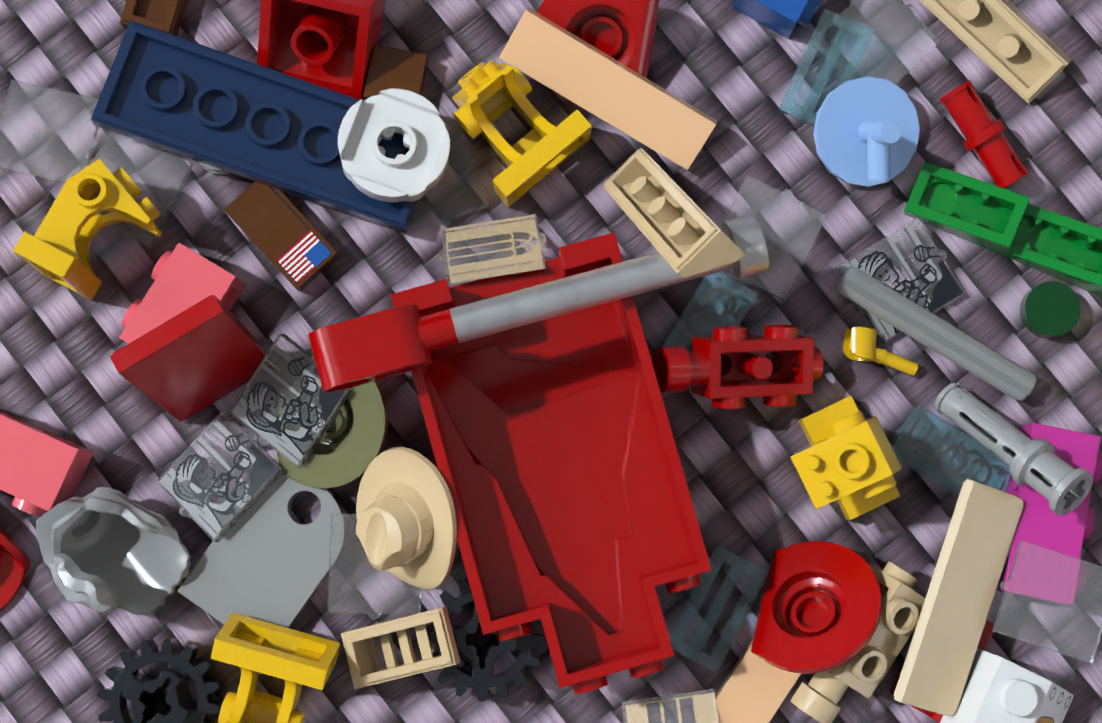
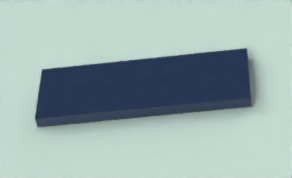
[90,20,418,234]

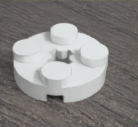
[338,88,450,202]

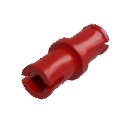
[939,80,1029,188]

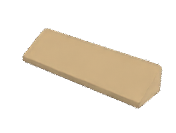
[919,0,1071,104]
[603,148,746,279]
[893,479,1024,716]

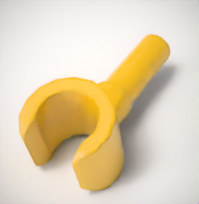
[843,327,918,376]

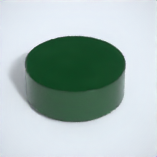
[1020,281,1081,338]

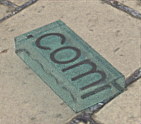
[662,272,758,352]
[891,405,1010,498]

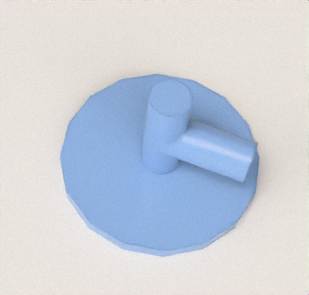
[813,76,920,187]

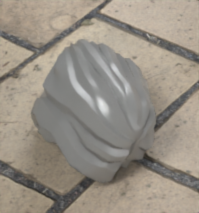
[36,487,191,615]

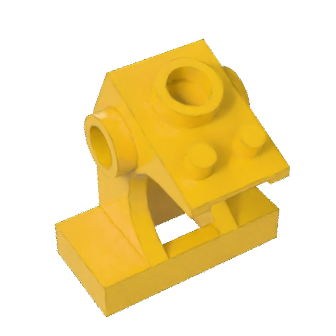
[452,60,592,208]
[13,159,162,301]
[790,396,902,520]
[211,612,341,723]

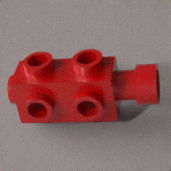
[652,324,824,409]

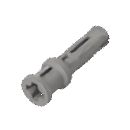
[935,382,1093,516]

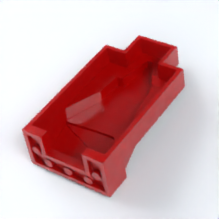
[390,232,712,694]

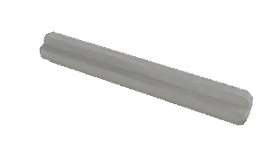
[836,267,1037,401]

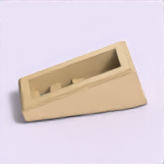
[341,606,461,689]

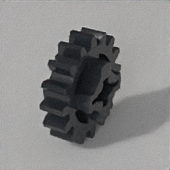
[428,579,545,702]
[97,638,225,723]

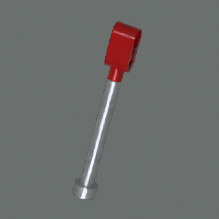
[308,214,769,393]

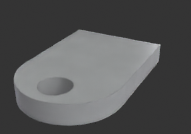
[177,475,347,628]

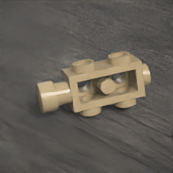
[790,561,925,723]

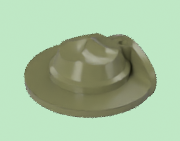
[277,348,389,488]

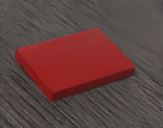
[110,295,275,422]

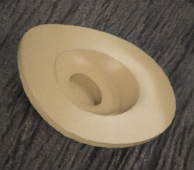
[356,447,457,590]

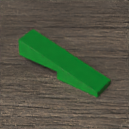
[904,161,1102,297]

